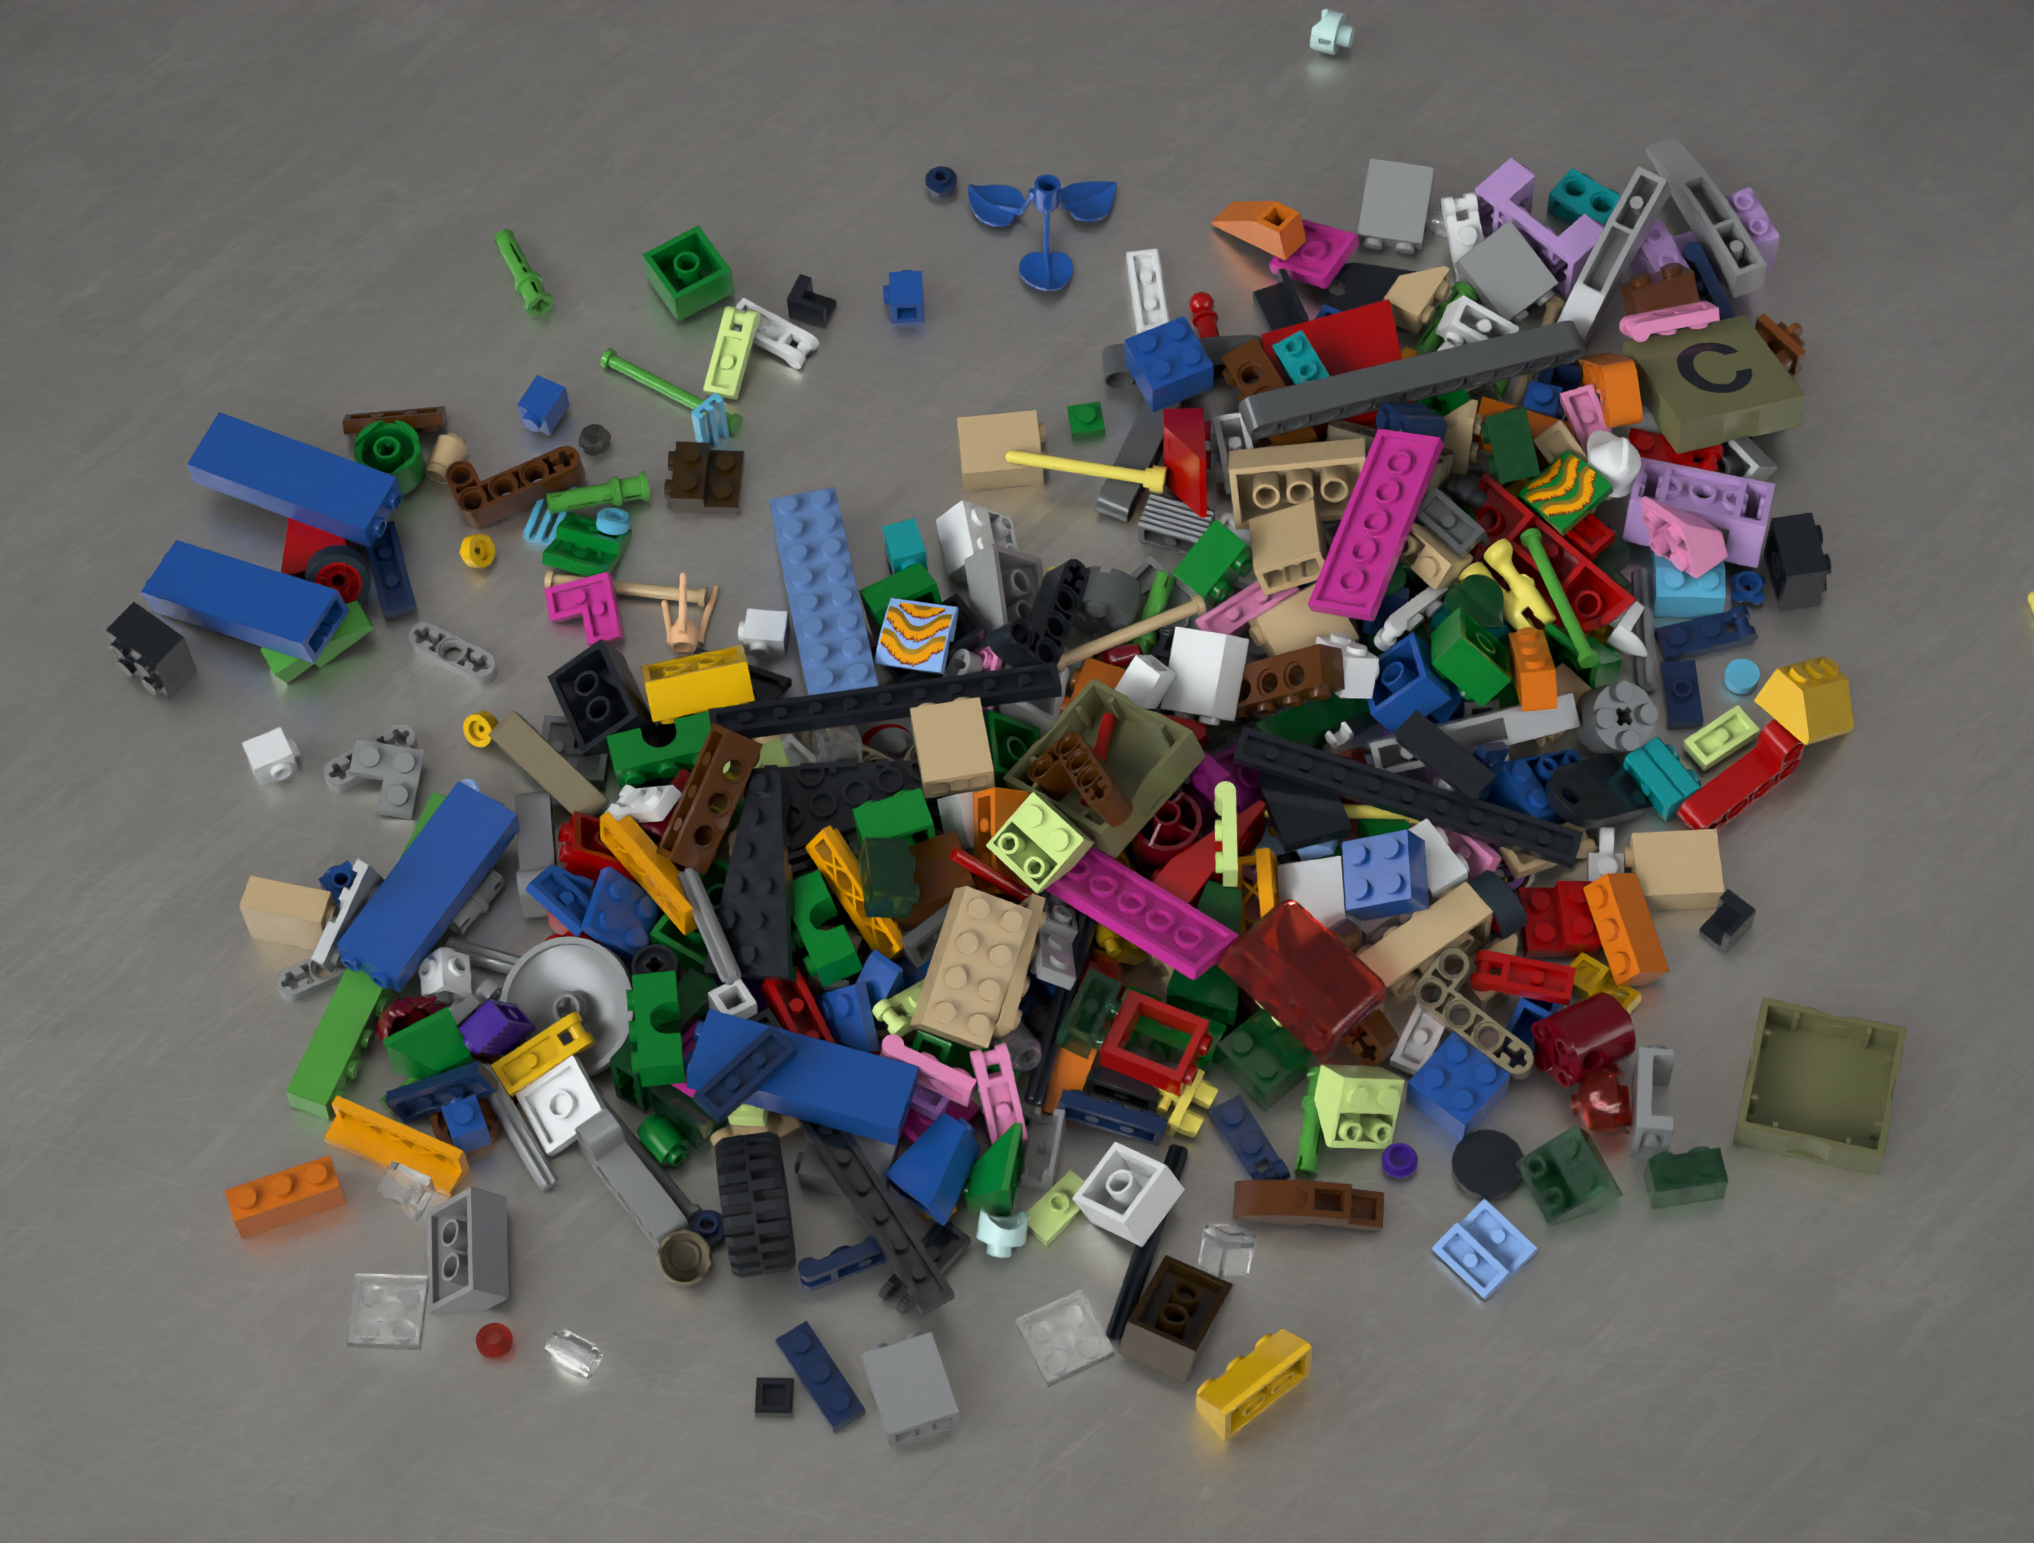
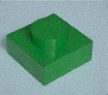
[1067,402,1105,441]

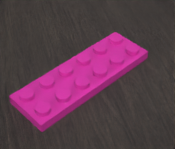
[1308,429,1444,622]
[1045,846,1239,981]

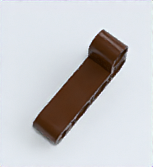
[445,446,586,529]
[1027,731,1133,827]
[1292,919,1399,1066]

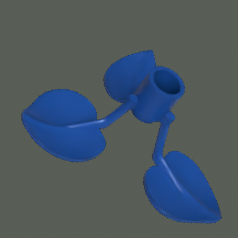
[968,174,1117,292]

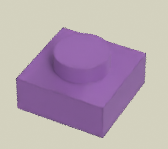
[910,1084,952,1121]

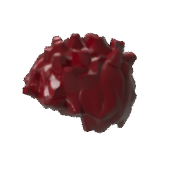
[376,994,446,1048]

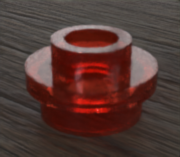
[476,1323,513,1359]

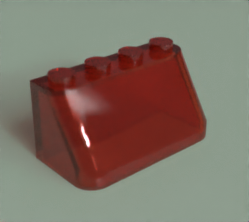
[1216,899,1387,1062]

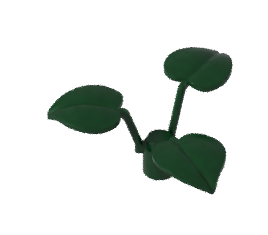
[1384,499,1504,629]

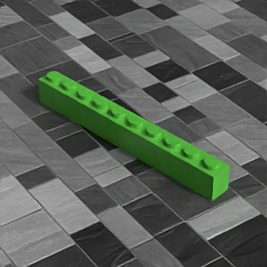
[286,792,447,1120]

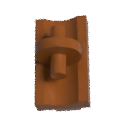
[1755,313,1806,375]

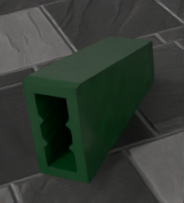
[1256,692,1378,751]
[1166,880,1242,1026]
[610,968,719,1114]

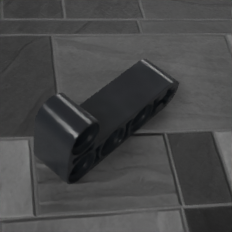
[989,559,1089,668]

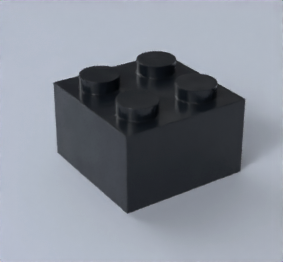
[1764,512,1831,612]
[106,602,197,699]

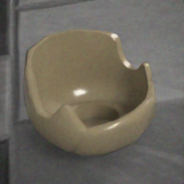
[656,1229,713,1286]

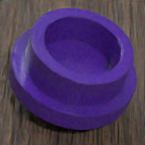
[1381,1143,1418,1179]

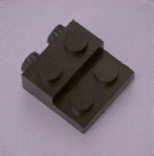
[664,442,745,515]

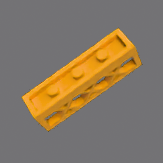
[600,812,698,936]
[805,826,904,961]
[1235,848,1288,997]
[324,1095,469,1198]

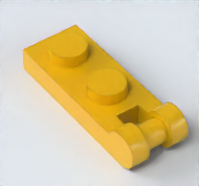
[491,1011,596,1097]

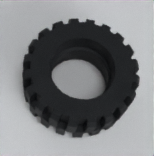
[715,1131,796,1278]

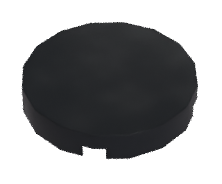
[1451,1130,1525,1201]

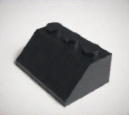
[547,639,658,756]

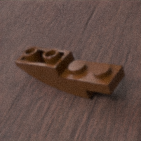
[1233,1180,1384,1232]

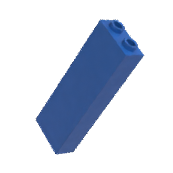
[187,412,403,548]
[141,540,349,663]
[337,781,520,993]
[683,1009,919,1146]

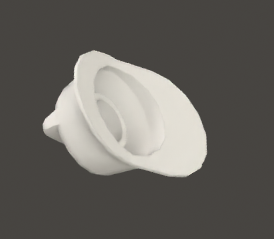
[1587,430,1642,498]

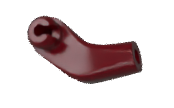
[1092,644,1144,668]

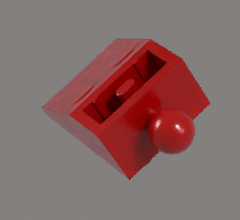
[1163,408,1211,518]

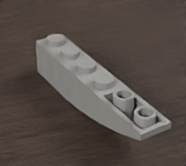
[1645,136,1767,299]
[1557,166,1672,364]
[1367,692,1580,773]

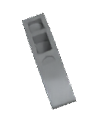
[1029,890,1078,990]

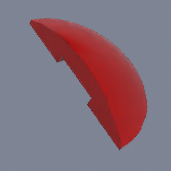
[1469,473,1637,633]

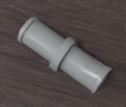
[449,869,507,935]

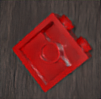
[558,811,636,881]
[1517,881,1602,957]

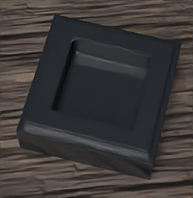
[755,1378,795,1418]

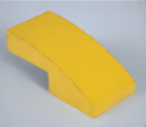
[1569,952,1642,1014]

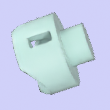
[1310,9,1355,55]
[976,1207,1029,1257]

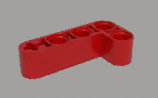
[1676,719,1805,830]

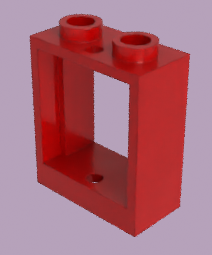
[1100,989,1213,1097]

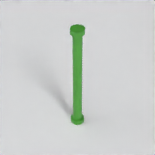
[600,348,743,434]
[1520,528,1599,668]

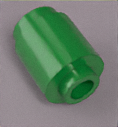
[637,1114,690,1167]

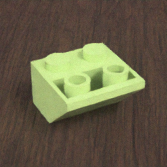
[986,792,1095,894]
[1314,1064,1405,1149]

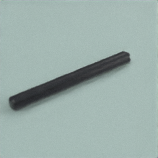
[1024,911,1097,1107]
[1105,1144,1188,1345]

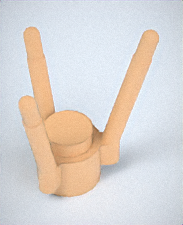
[661,572,719,654]

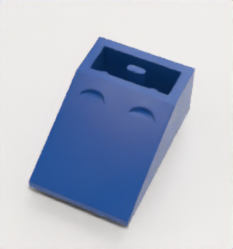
[1486,748,1583,825]

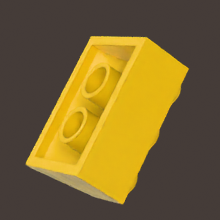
[641,645,755,724]
[1754,656,1854,746]
[1196,1328,1312,1441]

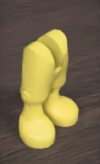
[1458,538,1557,630]

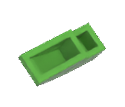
[260,601,374,684]

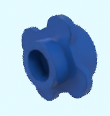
[1730,571,1765,605]

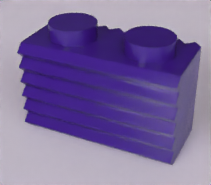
[459,998,536,1057]

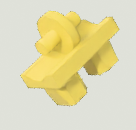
[1155,1069,1219,1138]

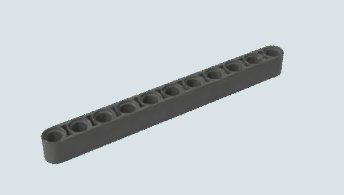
[1238,320,1586,439]

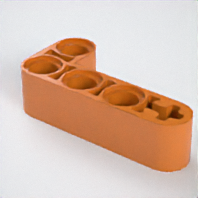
[1575,352,1643,429]

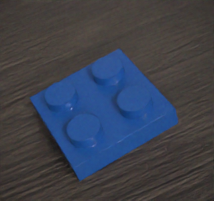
[580,866,660,964]

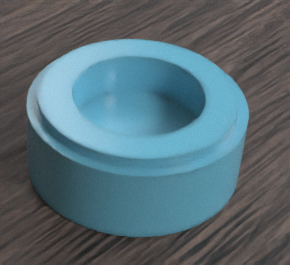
[596,508,631,535]
[1724,659,1760,695]

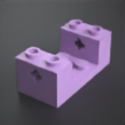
[1475,158,1604,300]
[1630,187,1780,286]
[1622,457,1775,568]

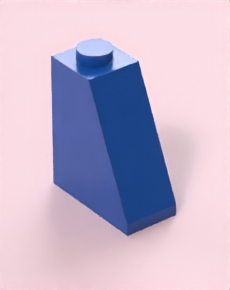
[884,1112,981,1226]

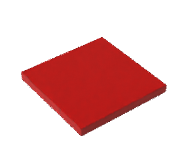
[1261,299,1413,439]

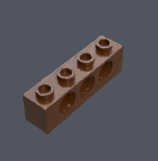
[1221,337,1320,447]
[1234,644,1345,721]
[656,723,763,875]

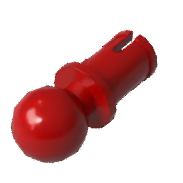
[1189,291,1220,338]

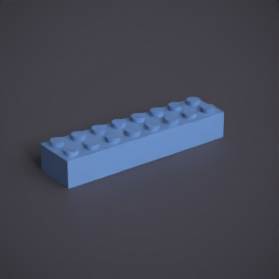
[769,487,878,695]

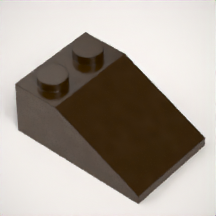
[1118,1255,1233,1383]

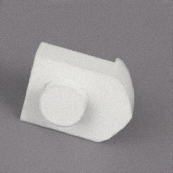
[1605,601,1648,657]

